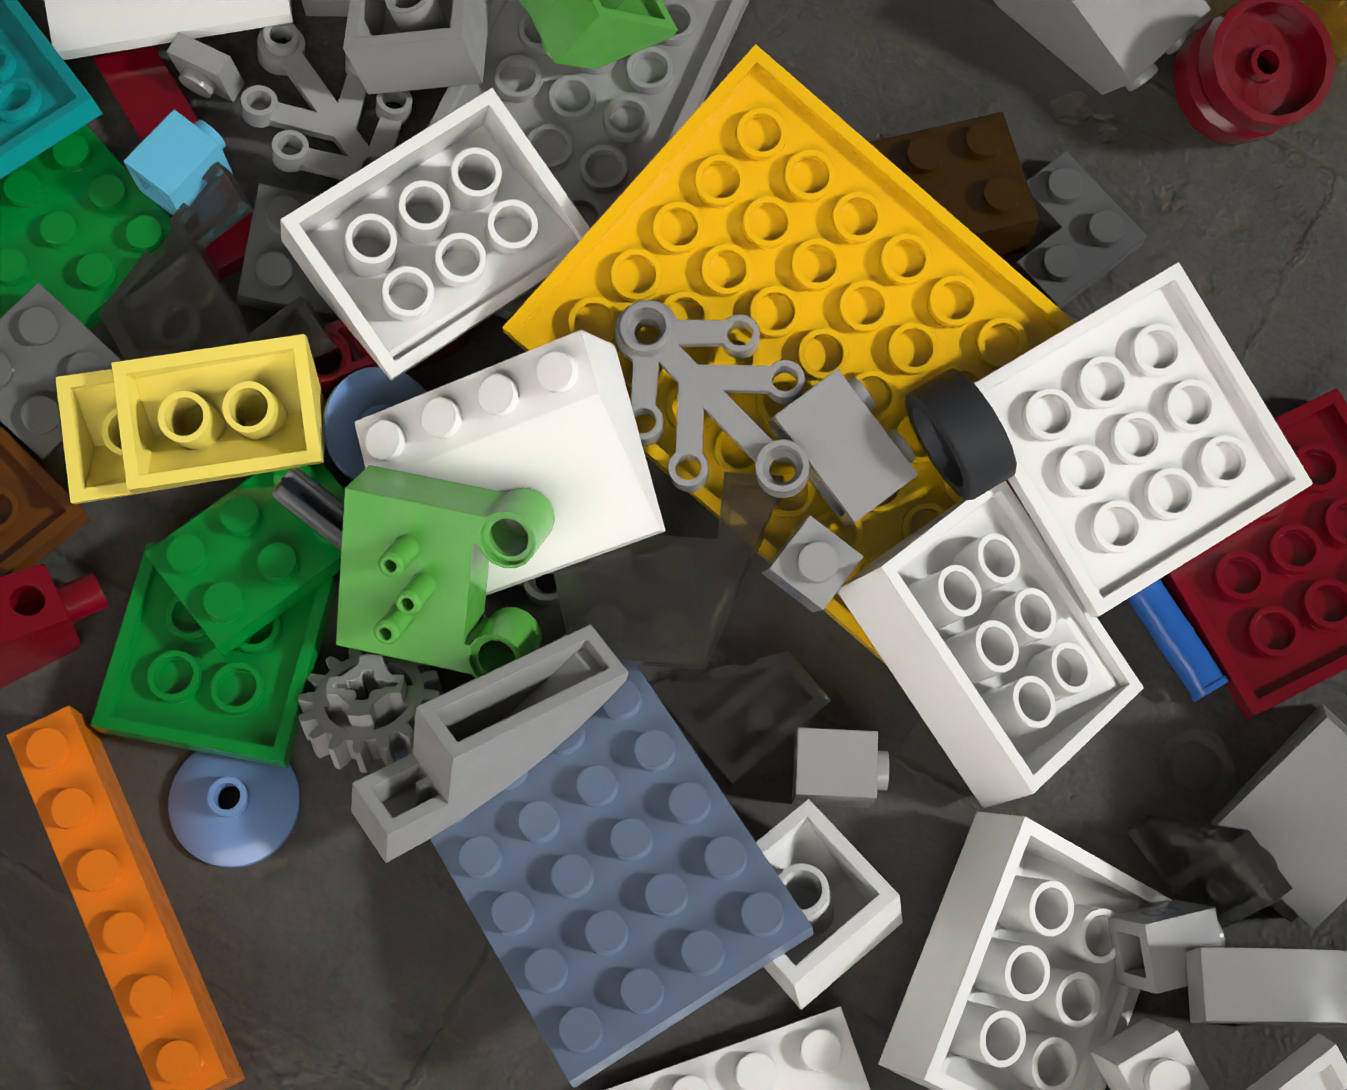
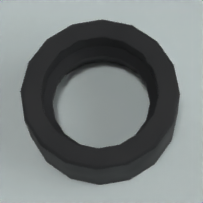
[905,368,1017,500]

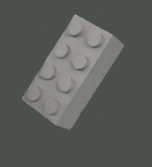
[343,0,491,95]

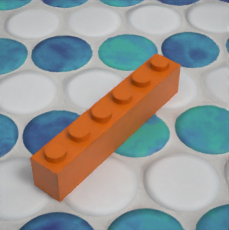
[6,705,245,1090]

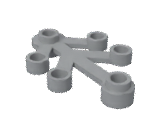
[241,23,412,181]
[615,300,809,498]

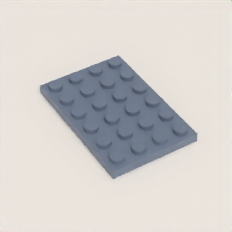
[395,613,814,1088]

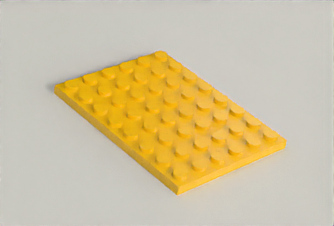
[503,44,1076,664]

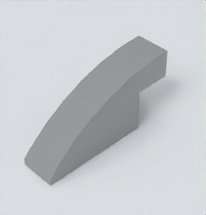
[351,624,628,863]
[1186,947,1347,1027]

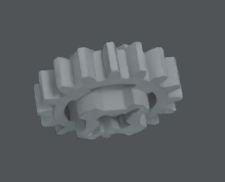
[298,648,443,773]

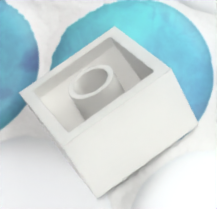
[756,799,903,1010]

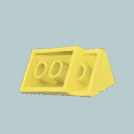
[55,334,326,504]

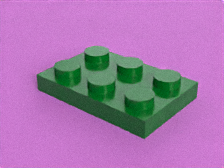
[144,463,345,657]

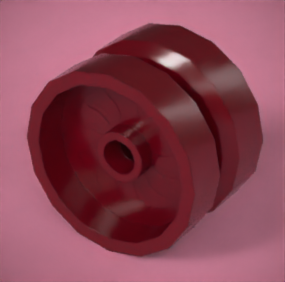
[1173,0,1336,146]

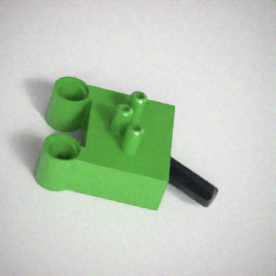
[273,465,555,678]

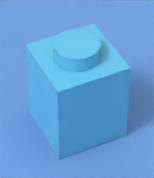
[124,110,233,224]

